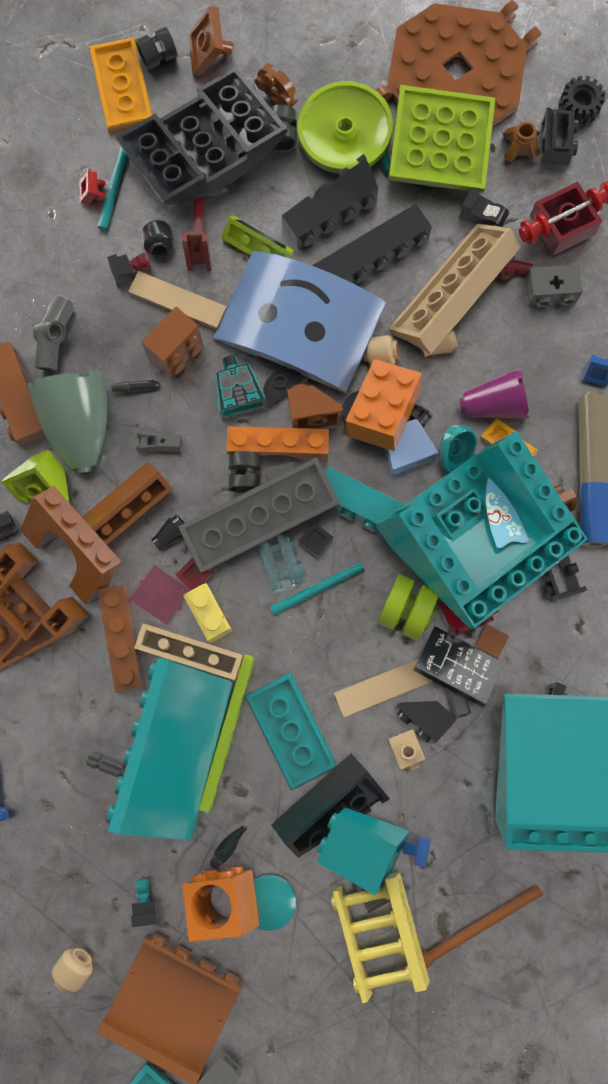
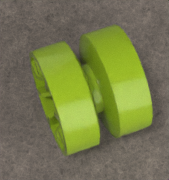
[377,574,438,641]

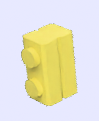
[183,583,232,643]

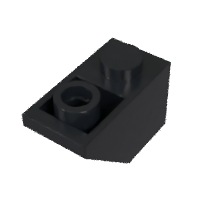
[395,701,457,743]

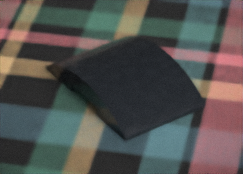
[115,67,288,205]

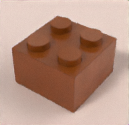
[141,307,203,378]

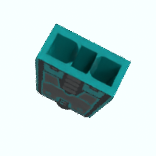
[215,355,266,418]

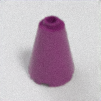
[459,368,530,419]

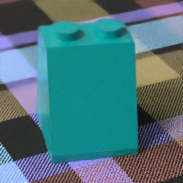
[317,808,410,895]

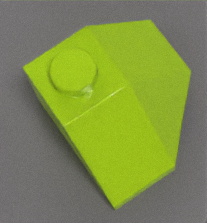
[1,449,69,504]

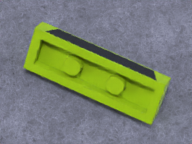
[221,215,294,259]

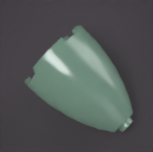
[28,371,107,474]

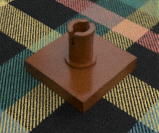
[188,5,234,77]

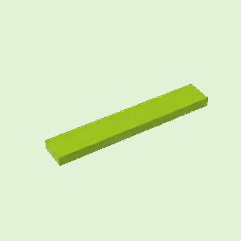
[199,654,255,813]

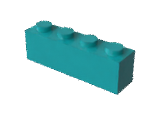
[325,467,404,532]

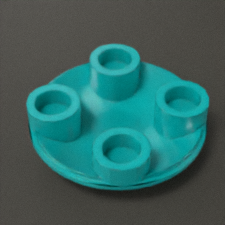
[254,875,296,931]

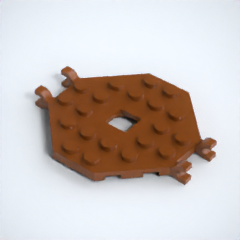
[375,0,541,127]

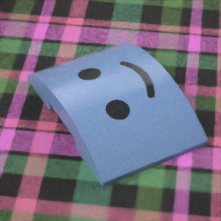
[213,251,386,393]

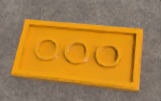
[89,37,152,133]

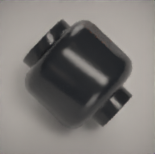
[141,220,174,257]

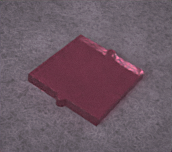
[130,565,191,625]

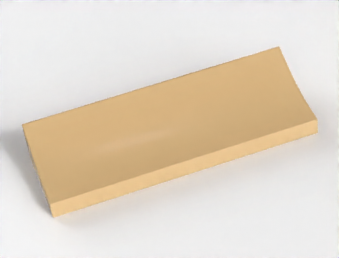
[389,224,521,354]

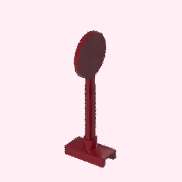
[182,196,212,270]

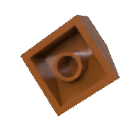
[287,384,343,429]

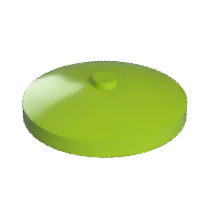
[298,81,393,173]

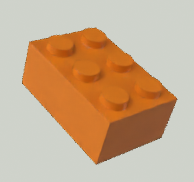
[346,359,422,451]

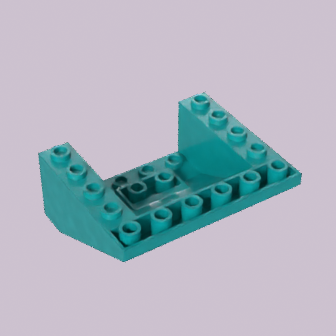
[376,431,588,629]
[106,658,235,840]
[495,693,608,853]

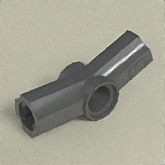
[33,296,74,371]

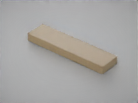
[128,271,227,330]
[334,659,433,718]

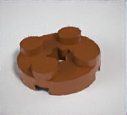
[254,63,298,107]

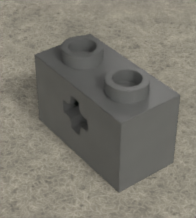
[526,264,583,307]

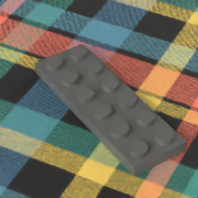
[178,457,340,573]

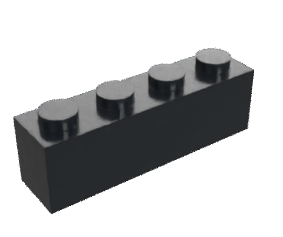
[282,154,378,249]
[271,753,390,858]

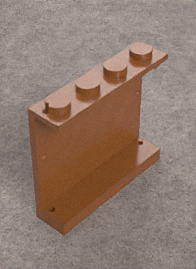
[96,933,243,1084]

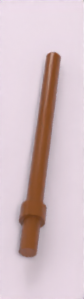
[399,885,543,971]

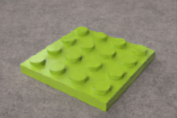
[388,85,495,193]

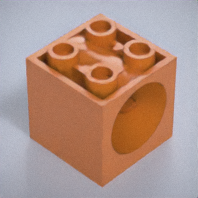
[182,866,259,942]

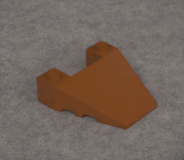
[0,543,90,670]

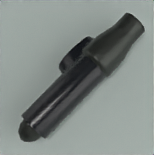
[111,379,160,392]

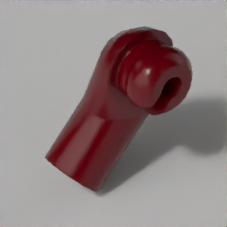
[498,259,533,280]

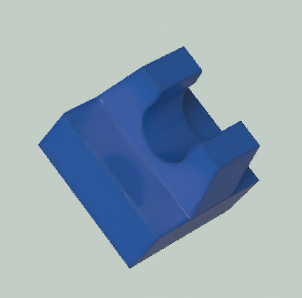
[583,355,608,387]
[403,837,431,868]

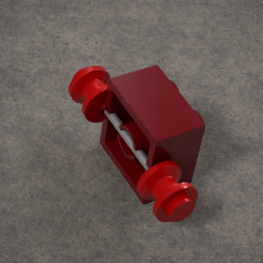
[518,181,608,255]

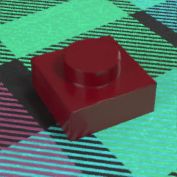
[175,557,212,590]

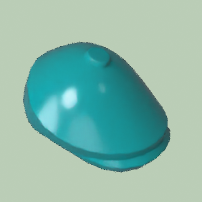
[440,425,477,473]

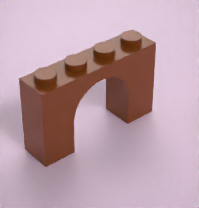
[20,486,121,605]

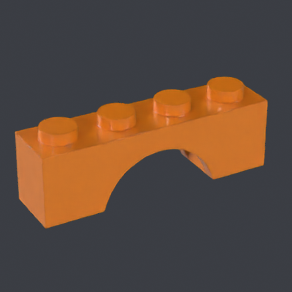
[226,426,329,462]

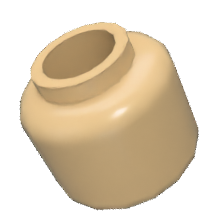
[363,335,400,366]
[51,948,93,992]

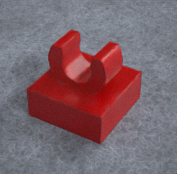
[80,170,106,205]

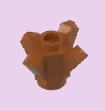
[502,121,540,162]

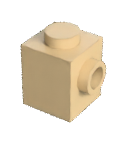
[387,729,425,772]

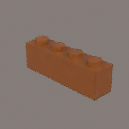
[0,341,46,447]
[82,462,172,545]
[98,584,146,694]

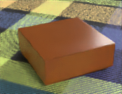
[474,624,509,659]

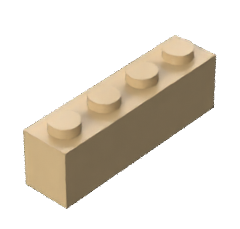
[134,623,244,682]

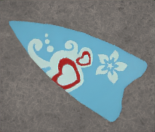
[486,478,529,548]

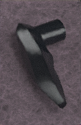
[210,826,247,869]

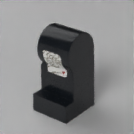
[459,188,509,227]

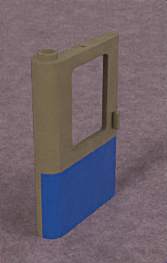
[578,391,608,547]

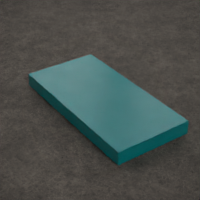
[245,672,337,791]

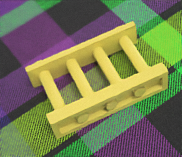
[331,872,430,1003]

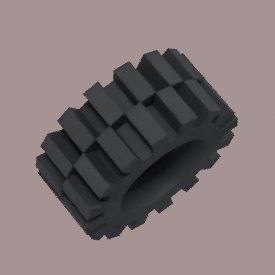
[559,76,606,125]

